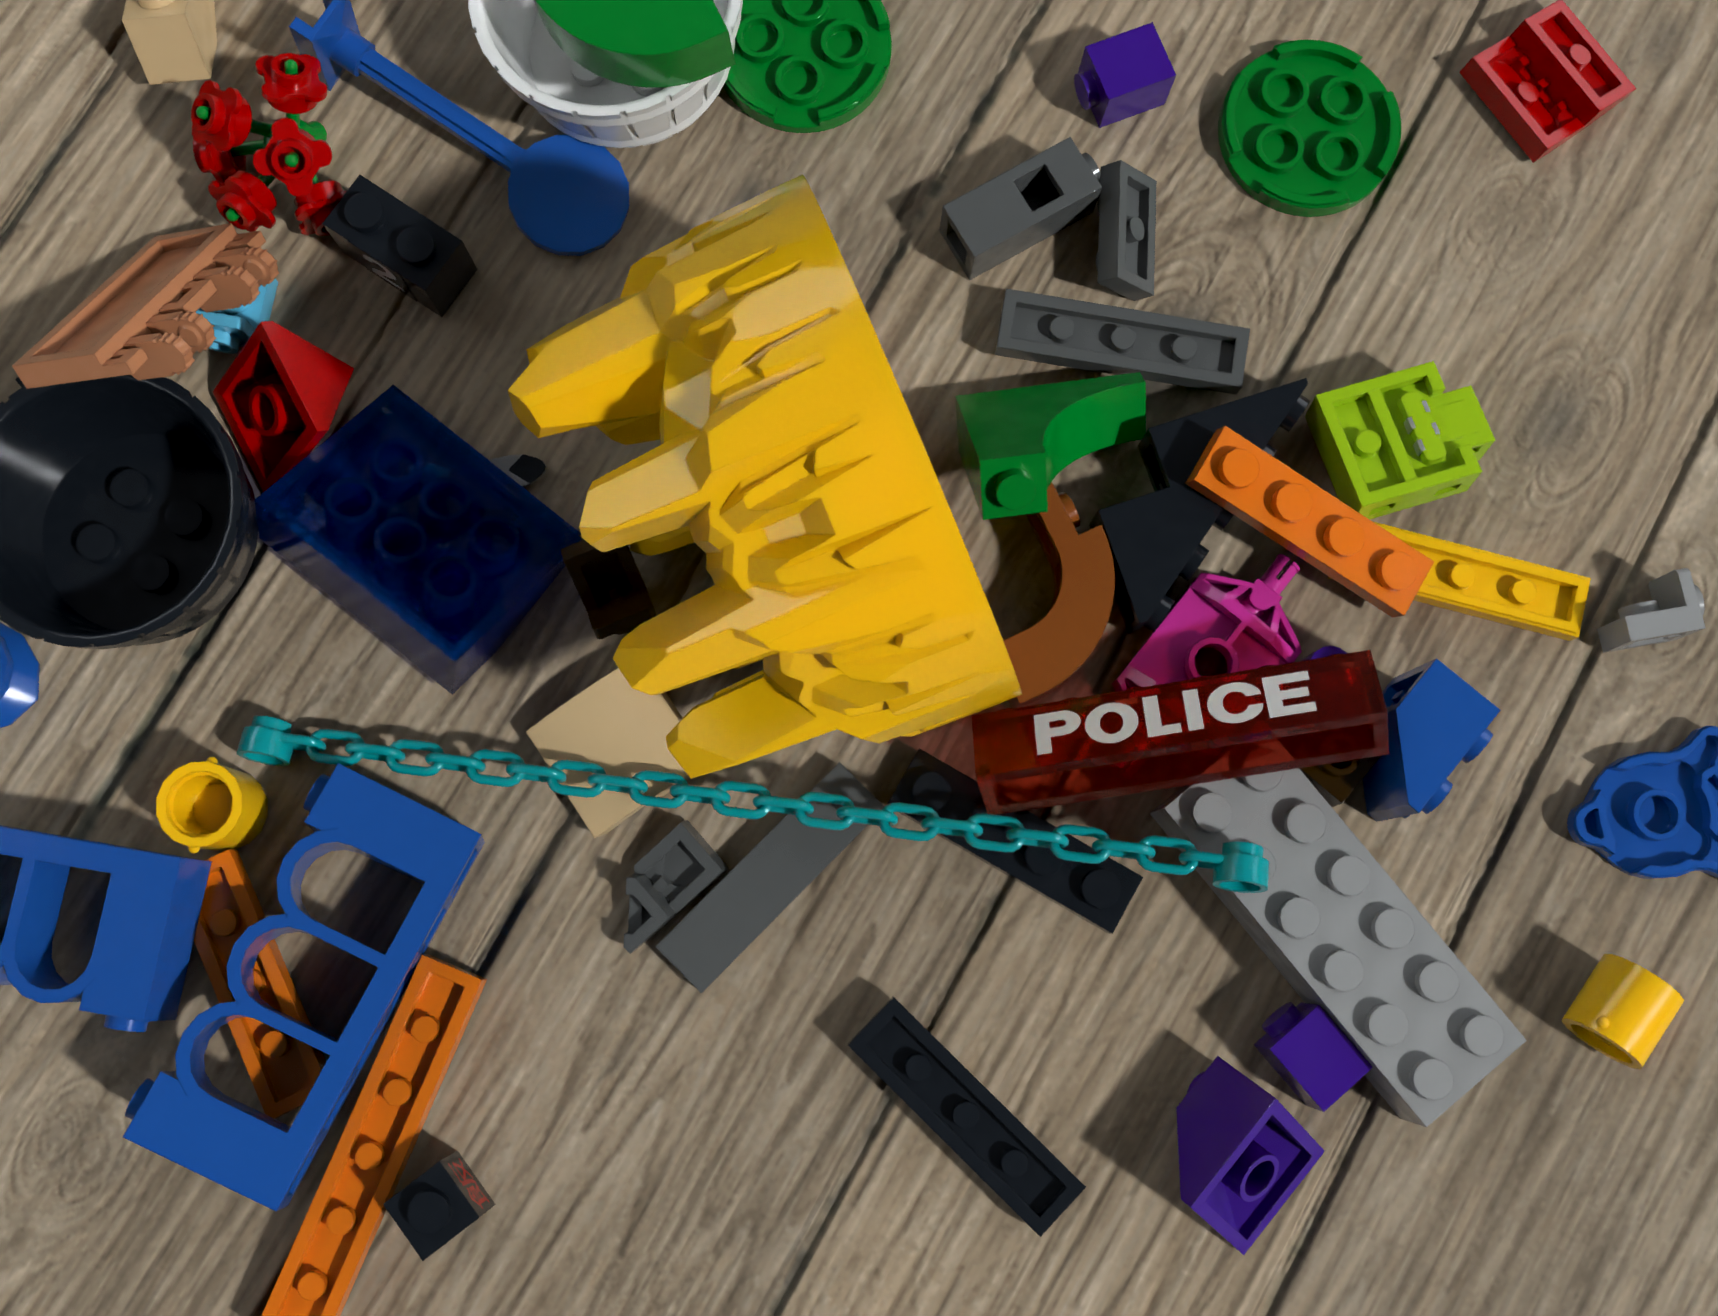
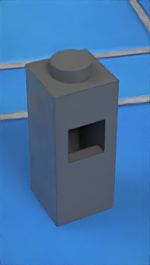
[939,137,1102,280]

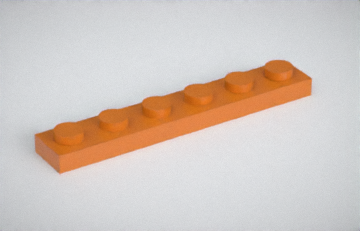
[261,954,487,1316]

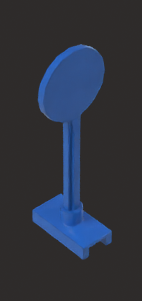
[289,0,629,256]

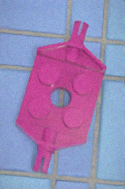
[1111,554,1302,784]

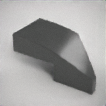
[623,820,729,954]

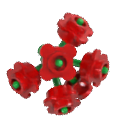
[191,53,347,236]

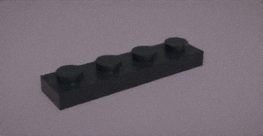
[887,748,1143,934]
[848,996,1086,1237]

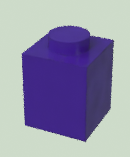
[1074,22,1176,128]
[1254,1002,1373,1112]

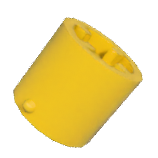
[156,757,268,854]
[1562,954,1684,1070]

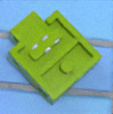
[1305,361,1495,520]

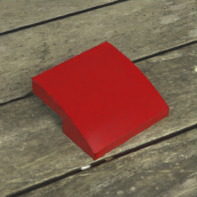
[1459,0,1636,163]

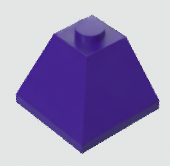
[1176,1056,1325,1255]

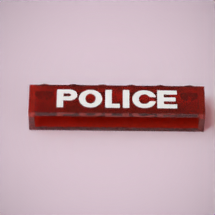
[972,650,1389,815]

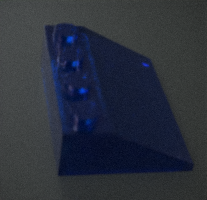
[254,384,584,695]

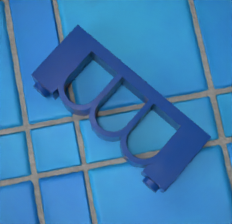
[123,763,485,1212]
[0,825,212,1032]

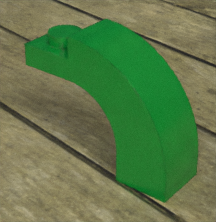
[534,0,736,88]

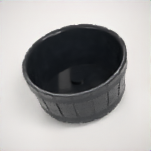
[0,375,259,649]

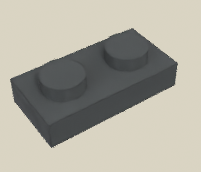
[1096,160,1157,301]

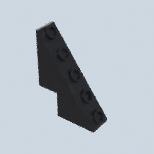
[1089,378,1310,634]

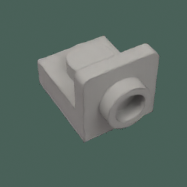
[1597,568,1705,653]

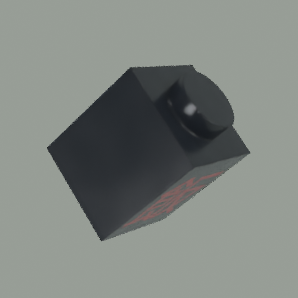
[383,1151,496,1261]

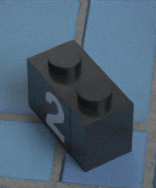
[322,174,478,317]

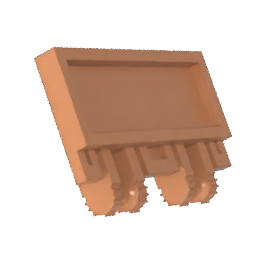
[12,223,279,389]

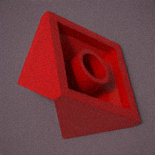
[212,321,354,497]

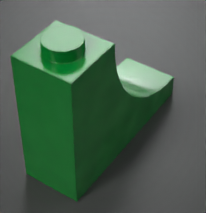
[955,372,1146,520]

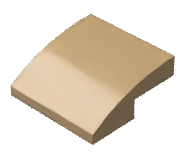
[526,668,689,838]

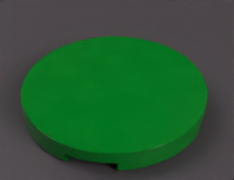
[723,0,892,133]
[1218,40,1401,217]

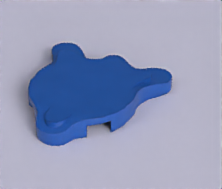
[1567,726,1718,879]

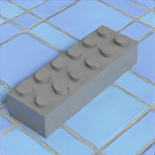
[1150,726,1527,1127]

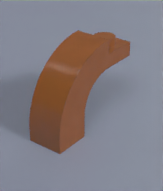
[1003,482,1115,712]

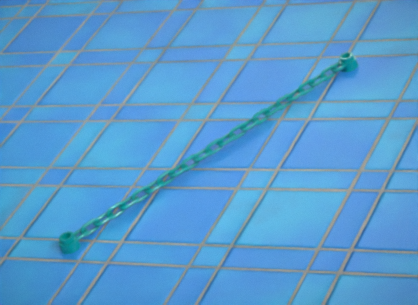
[237,716,1269,893]

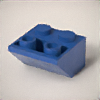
[1355,658,1501,822]

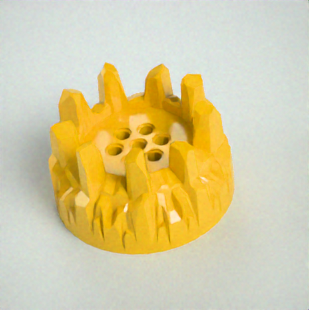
[507,174,1022,779]

